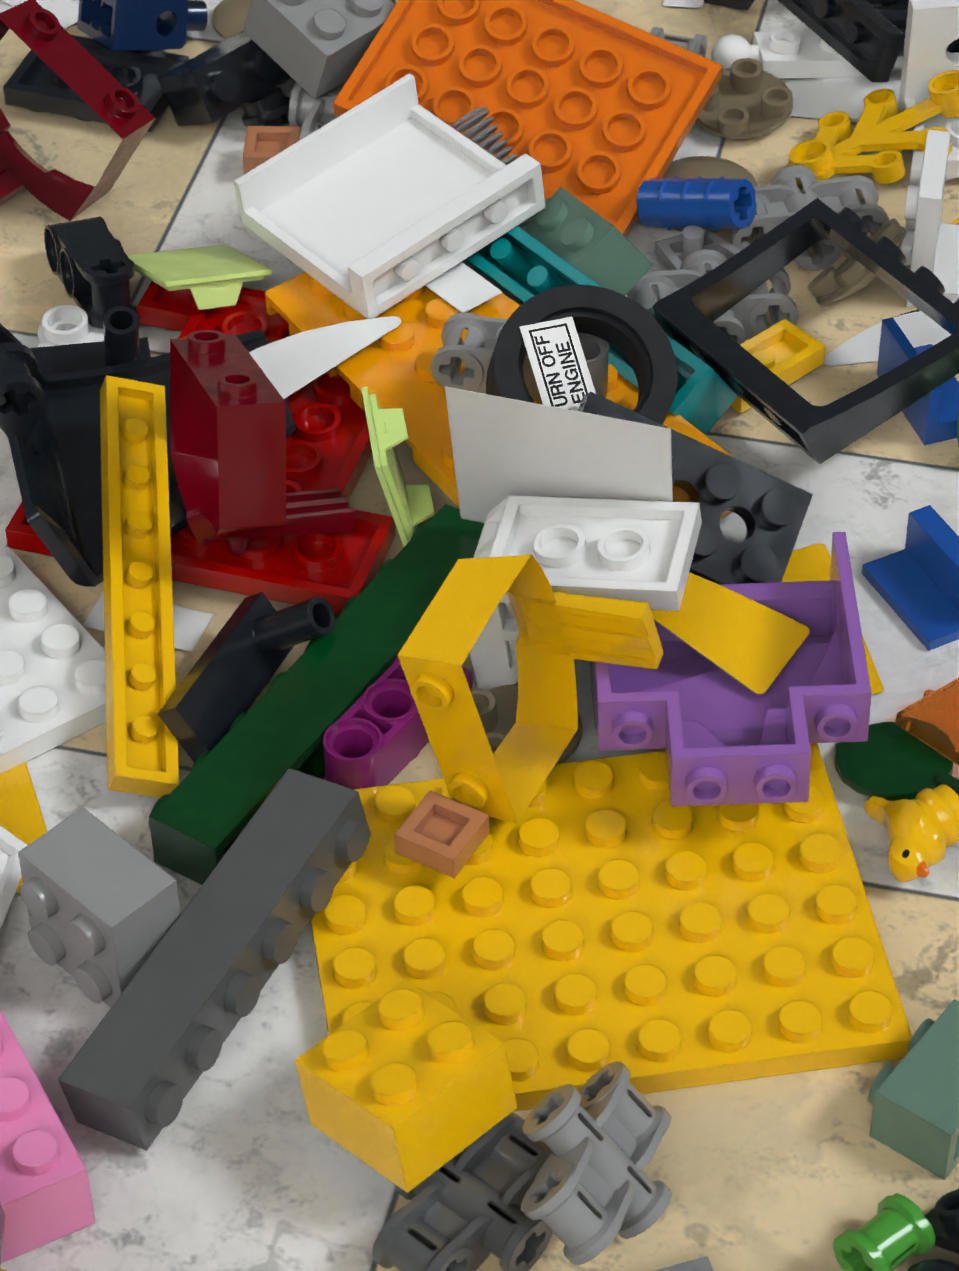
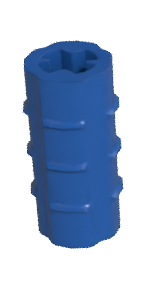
[636,176,757,231]

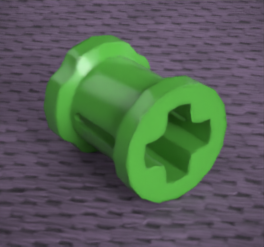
[833,1193,936,1271]

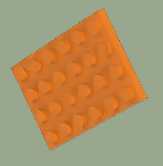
[333,0,723,238]

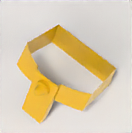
[398,554,664,823]

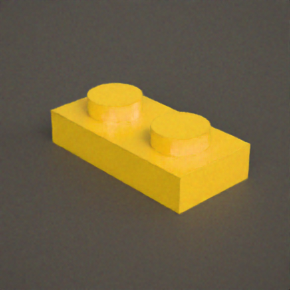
[730,319,826,414]

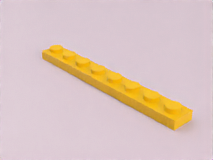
[100,375,179,798]

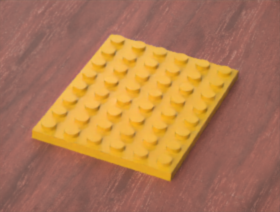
[310,743,913,1112]

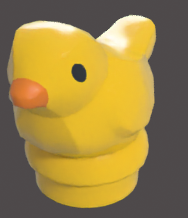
[864,784,959,882]

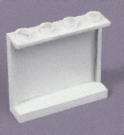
[234,73,545,319]

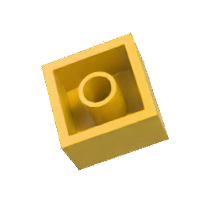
[295,979,518,1193]

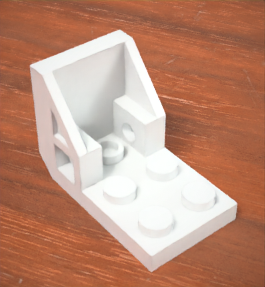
[470,495,702,691]

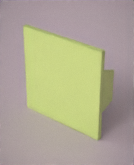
[127,244,272,310]
[361,386,435,547]

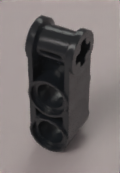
[44,216,137,329]

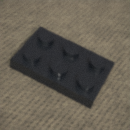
[3,35,189,132]

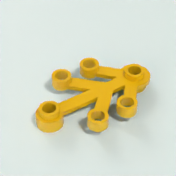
[786,70,959,185]

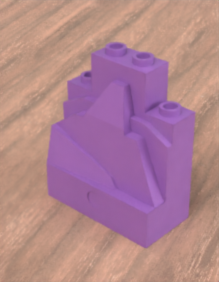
[589,532,871,807]

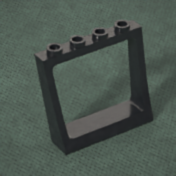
[652,198,959,465]

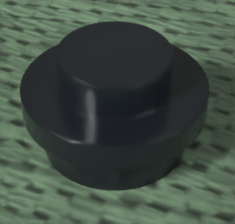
[242,87,290,127]

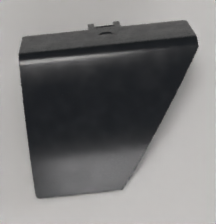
[0,323,297,587]

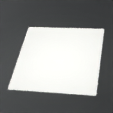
[445,386,673,523]

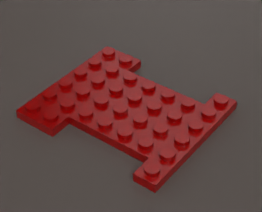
[5,281,396,614]

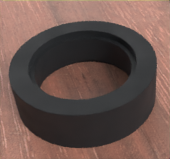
[486,285,678,425]

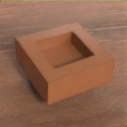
[243,126,301,174]
[394,790,489,878]

